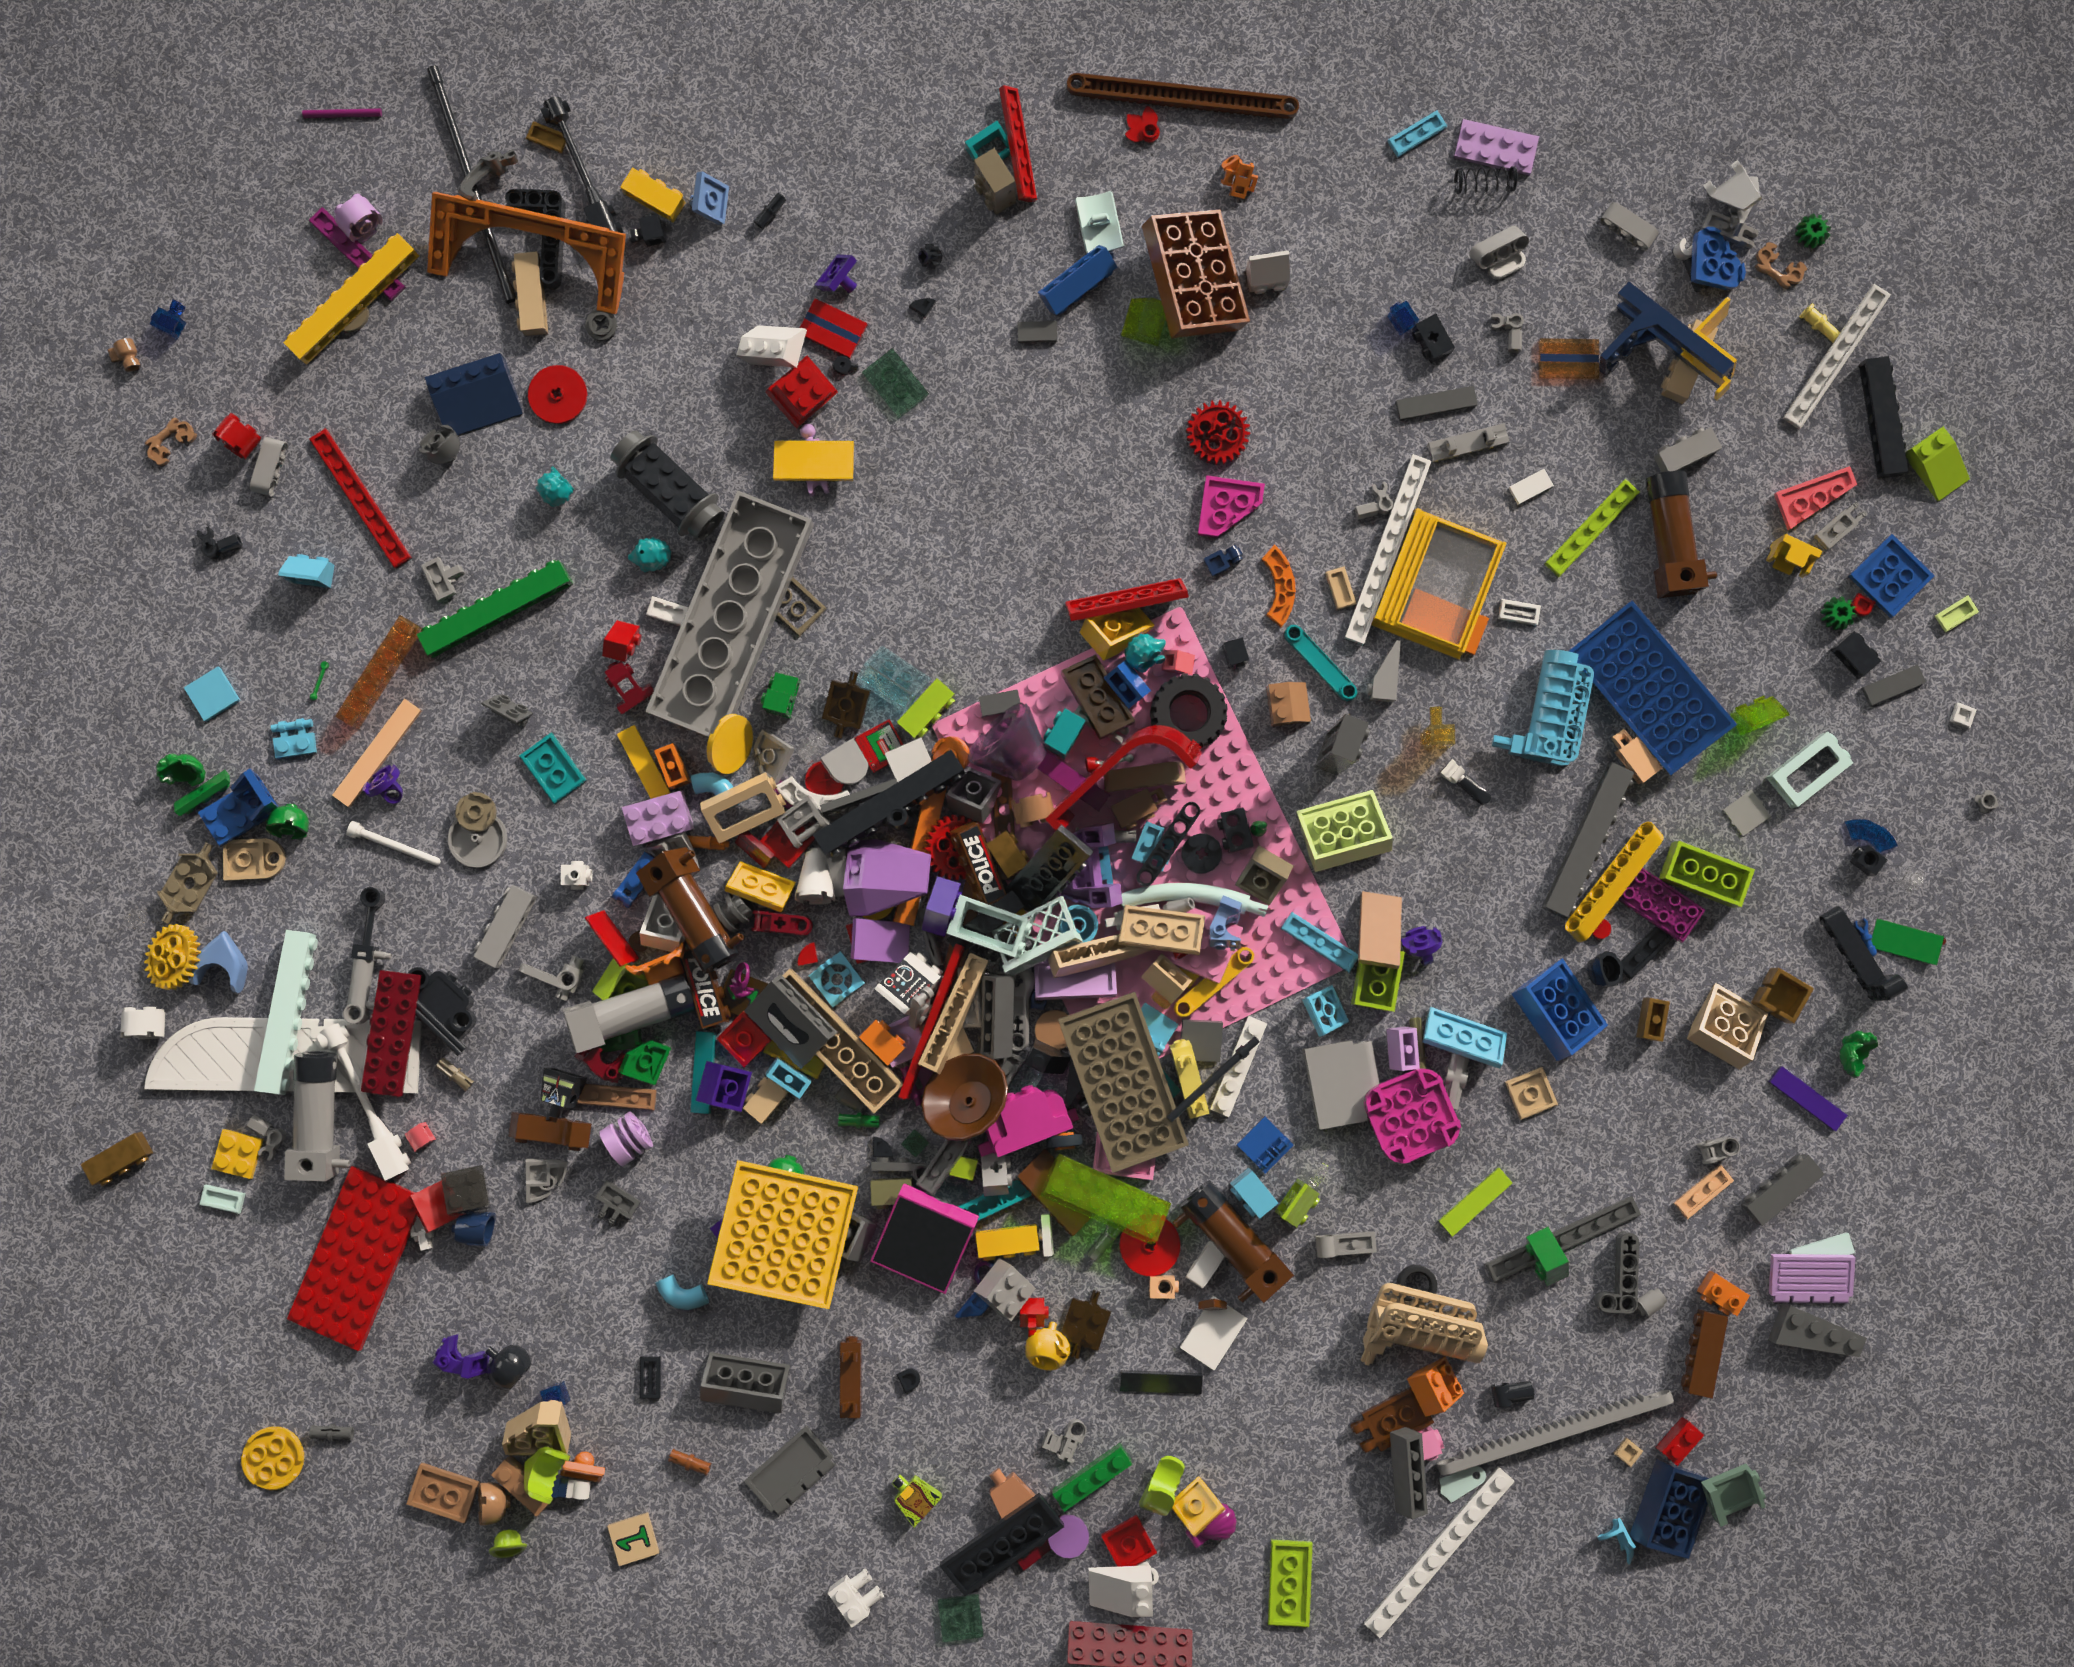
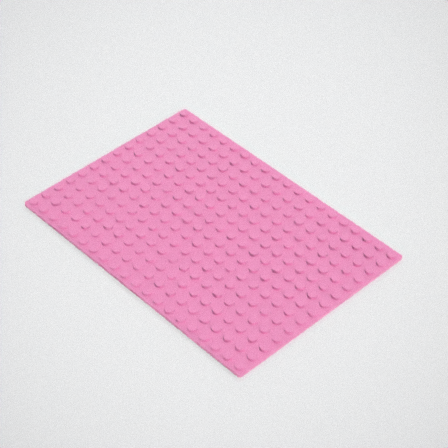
[932,607,1349,1059]

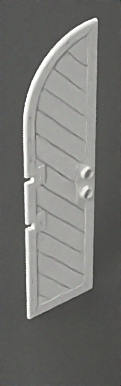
[144,1017,421,1093]

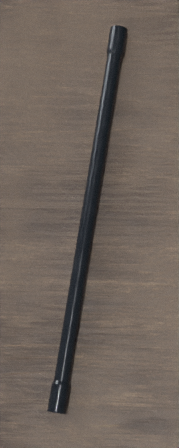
[427,65,517,304]

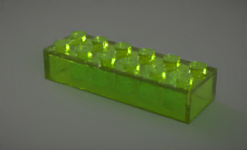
[1040,1154,1171,1245]

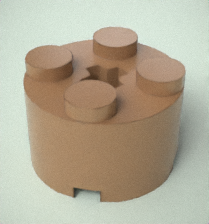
[1011,792,1054,828]

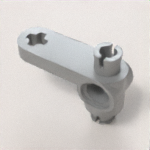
[518,955,584,1001]

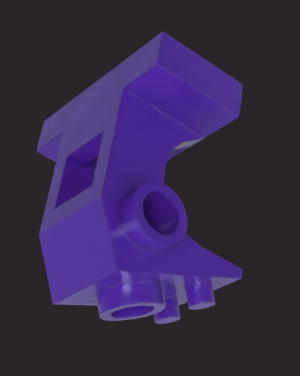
[433,1334,489,1379]

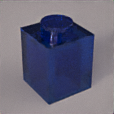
[1387,300,1419,335]
[540,1381,570,1405]

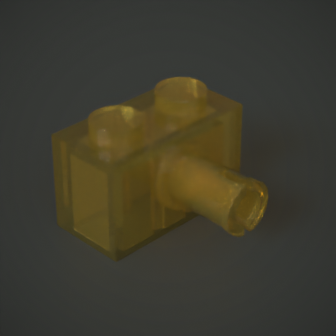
[1420,706,1455,750]

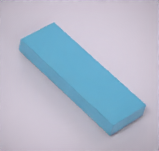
[1387,110,1447,158]

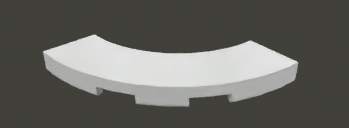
[776,776,857,816]

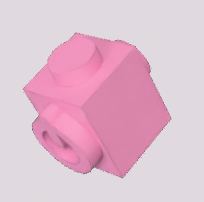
[1418,1426,1444,1461]

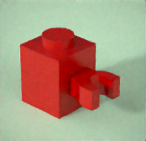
[1020,1298,1049,1337]

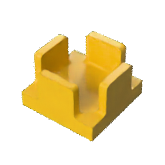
[1766,534,1822,578]

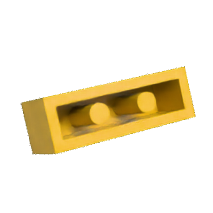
[620,167,686,223]
[976,1224,1039,1261]

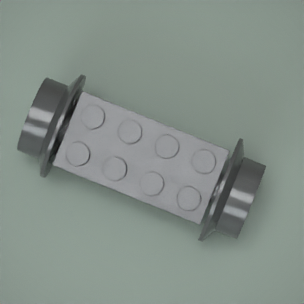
[610,430,725,541]

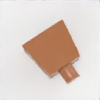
[989,1468,1035,1519]

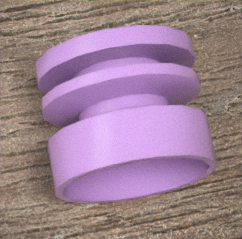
[600,1112,653,1167]

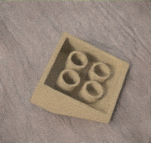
[1687,983,1768,1070]

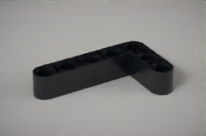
[505,189,566,290]
[1819,906,1908,1001]

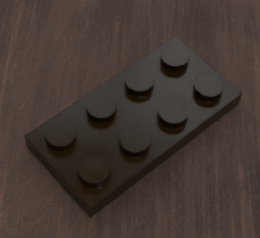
[1060,654,1135,740]

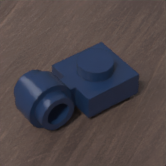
[1203,545,1243,577]

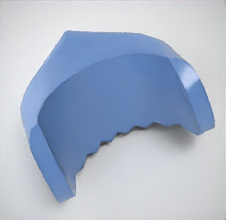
[189,931,248,993]

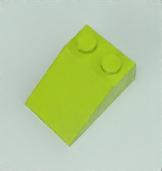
[1905,426,1970,501]
[1275,1178,1320,1228]

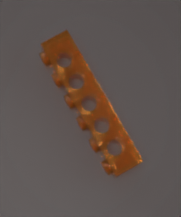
[335,615,422,729]

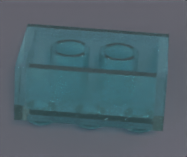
[856,646,931,713]

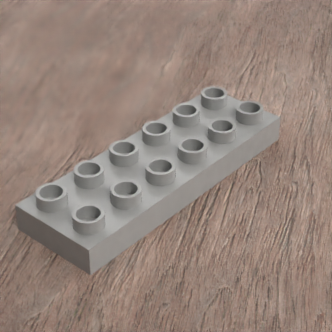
[645,490,814,738]

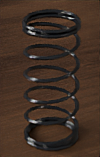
[1454,165,1518,194]

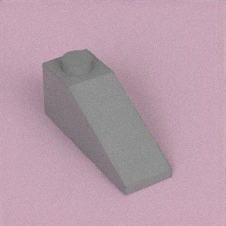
[1366,640,1401,703]

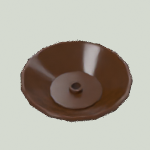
[921,1054,1008,1141]

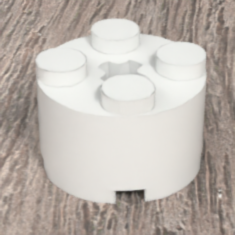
[120,1007,165,1039]

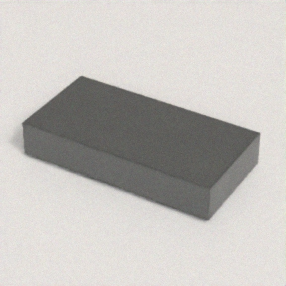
[1018,321,1057,343]
[979,689,1022,717]

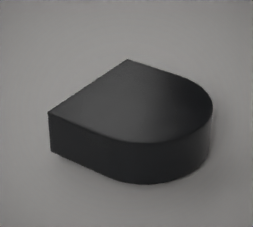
[897,1368,921,1393]

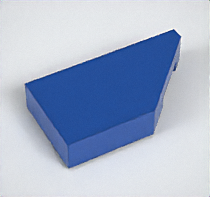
[955,1292,989,1318]

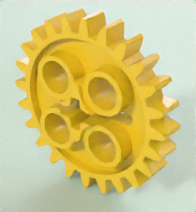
[144,924,201,990]

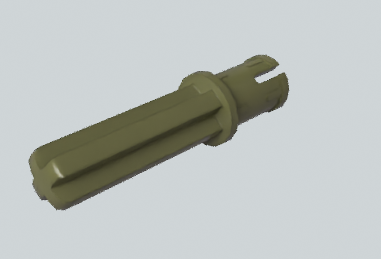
[1409,1017,1427,1070]

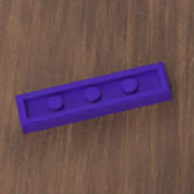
[1768,1066,1848,1131]

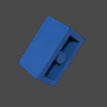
[1104,660,1151,709]

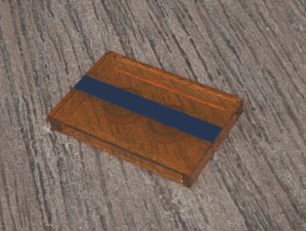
[1539,338,1599,379]

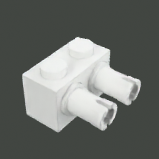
[828,1569,884,1628]

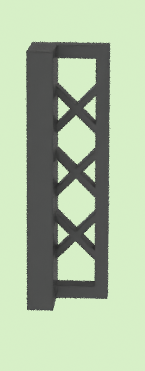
[820,778,897,824]

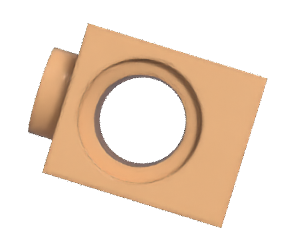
[1149,1275,1179,1299]

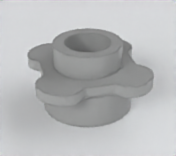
[1974,790,1998,813]

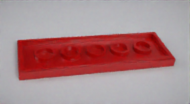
[1065,578,1189,621]

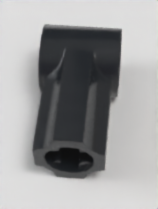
[1491,1381,1535,1408]

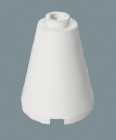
[795,848,835,905]

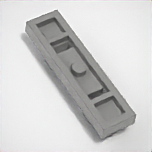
[1428,423,1510,463]

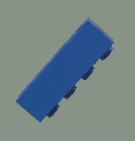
[1037,245,1118,315]

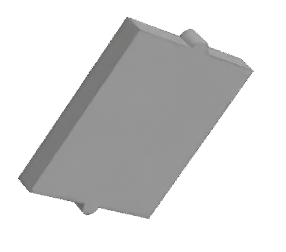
[1723,790,1771,837]

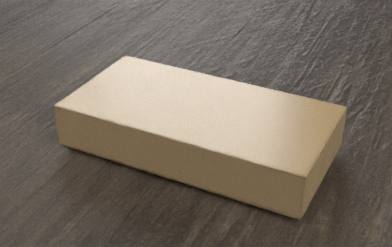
[1325,566,1357,610]

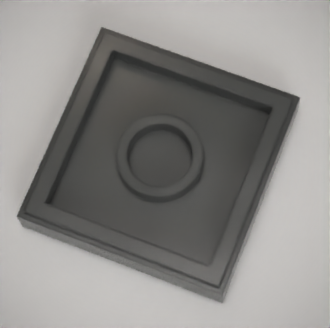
[1181,1019,1223,1062]

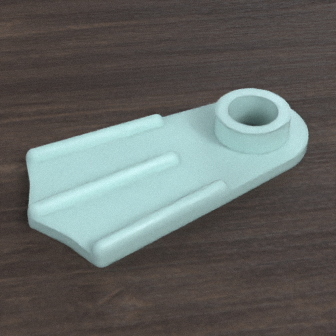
[1439,1466,1486,1503]

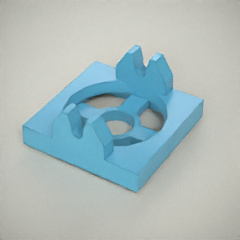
[809,951,865,1008]
[1302,985,1349,1037]

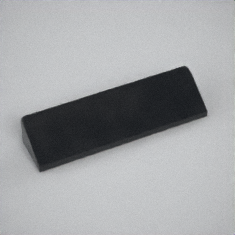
[1120,1370,1203,1394]

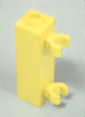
[1169,1039,1210,1119]

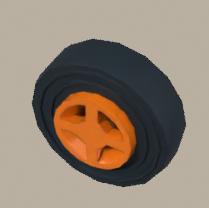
[1046,1132,1083,1150]

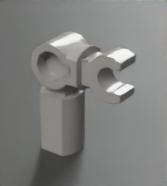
[1491,313,1524,353]
[1354,481,1393,520]
[246,1115,286,1161]

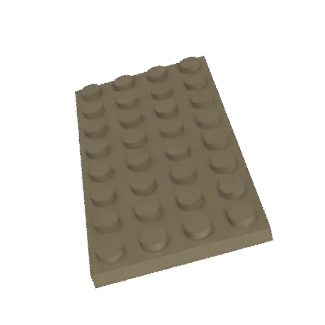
[1058,992,1189,1173]

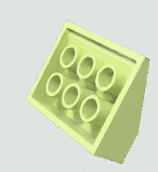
[1296,790,1393,872]

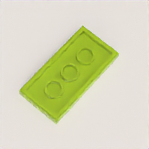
[1268,1539,1313,1627]

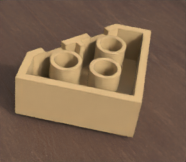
[502,1400,571,1455]

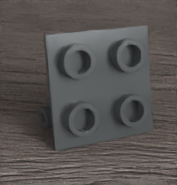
[481,694,533,727]

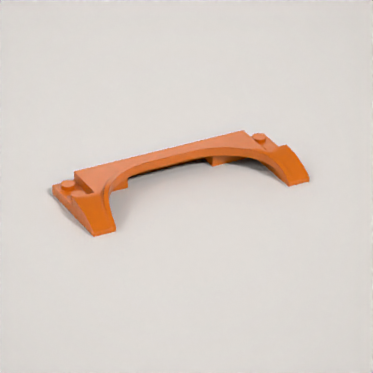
[427,192,626,314]

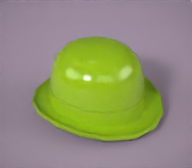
[489,1529,527,1558]

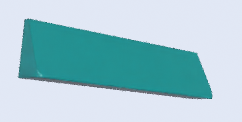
[690,1031,717,1114]

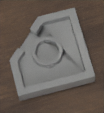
[754,729,795,784]

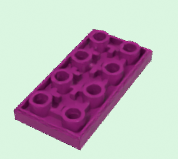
[1618,868,1705,943]

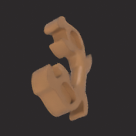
[1755,242,1807,289]
[145,418,197,466]

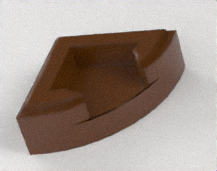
[1198,1299,1227,1311]

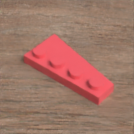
[1774,466,1857,530]

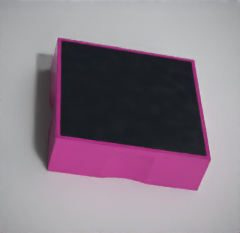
[871,1184,979,1294]

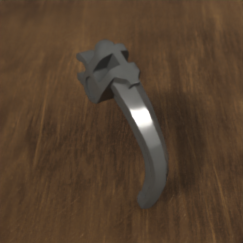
[459,150,518,201]

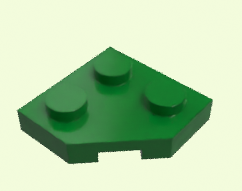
[618,1040,671,1085]

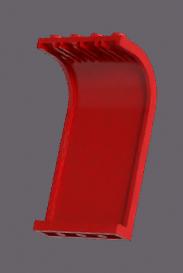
[1045,725,1202,830]

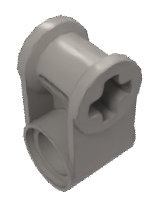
[1696,1136,1740,1164]

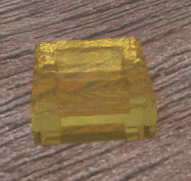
[1150,991,1171,1010]

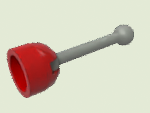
[1085,754,1134,774]

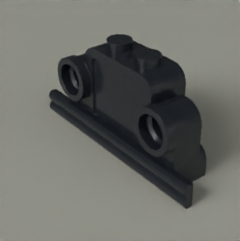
[408,967,477,1056]

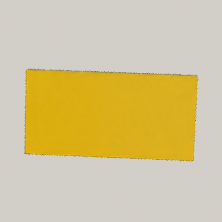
[773,441,854,481]

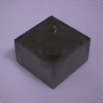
[441,1165,491,1217]

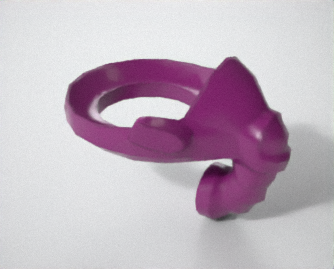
[730,962,754,999]

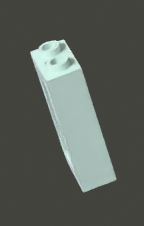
[1766,732,1853,809]
[947,895,1033,958]

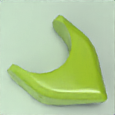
[524,1446,570,1504]
[1139,1456,1185,1516]

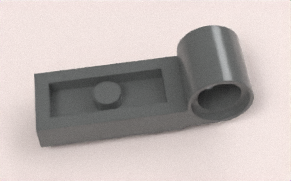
[871,1157,928,1181]

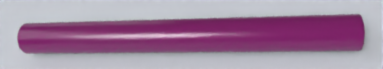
[302,108,382,118]

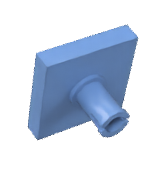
[689,171,729,225]

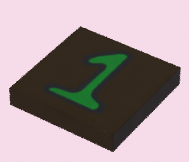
[722,969,769,1015]

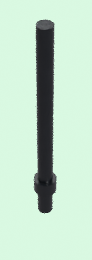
[1166,1036,1260,1123]

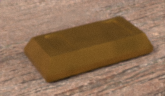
[526,121,566,153]

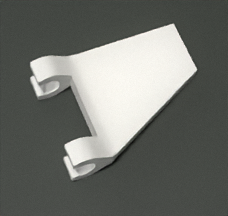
[1703,160,1762,212]

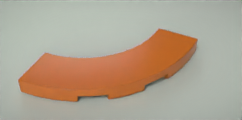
[1261,545,1296,628]

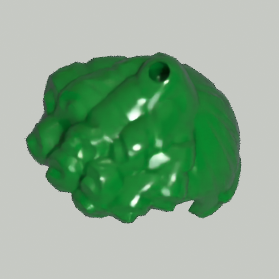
[156,753,206,786]
[1839,1031,1878,1078]

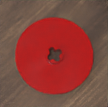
[528,365,588,424]
[1119,1214,1180,1276]

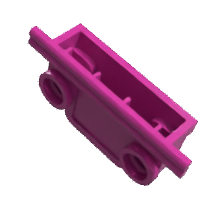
[977,1085,1079,1157]

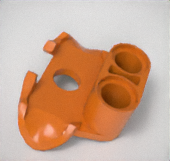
[625,942,685,985]

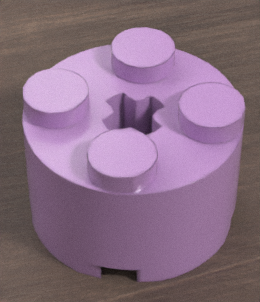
[334,194,383,243]

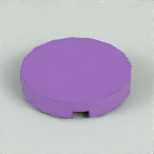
[1048,1515,1089,1558]

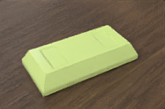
[1935,595,1979,633]

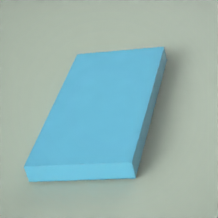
[1423,1007,1507,1069]

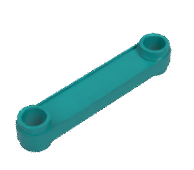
[1284,625,1357,701]

